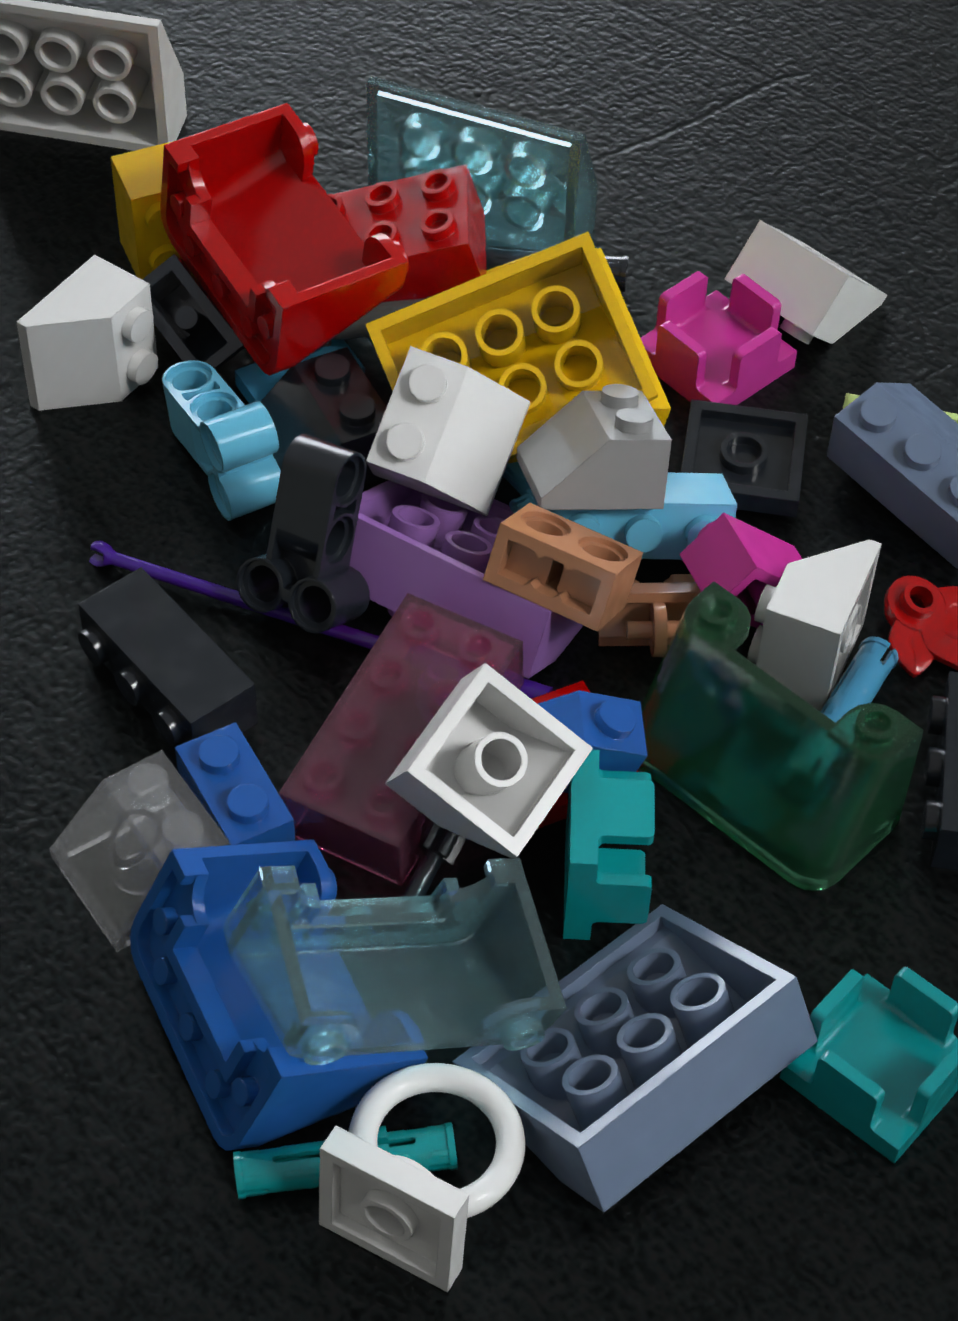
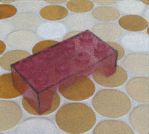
[278,593,524,886]

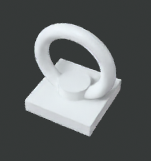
[319,1063,525,1292]

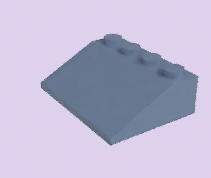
[452,904,818,1212]

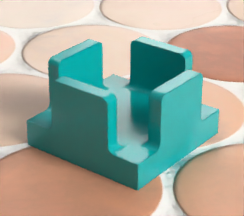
[563,750,655,940]
[780,967,958,1163]

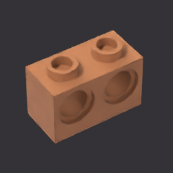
[483,503,643,632]

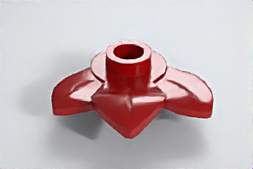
[884,575,958,677]

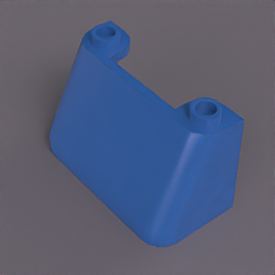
[130,839,428,1151]

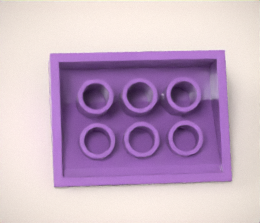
[349,480,584,679]

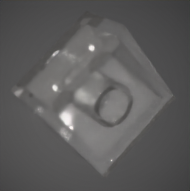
[50,750,230,952]

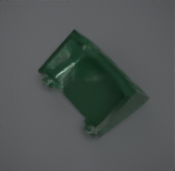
[639,581,924,891]

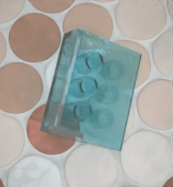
[366,76,598,250]

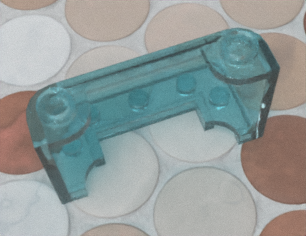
[223,858,567,1065]

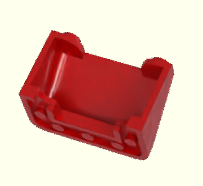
[160,103,409,376]

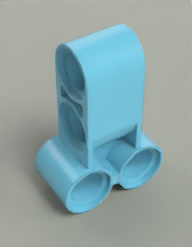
[162,360,281,521]

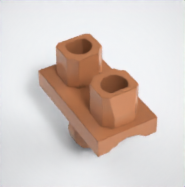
[597,574,712,657]

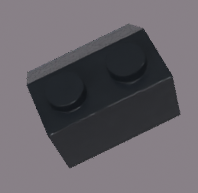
[261,347,386,485]

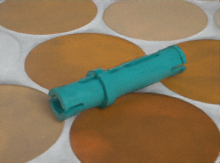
[233,1122,458,1199]

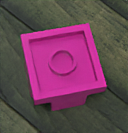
[641,271,797,405]

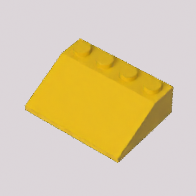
[365,231,658,459]

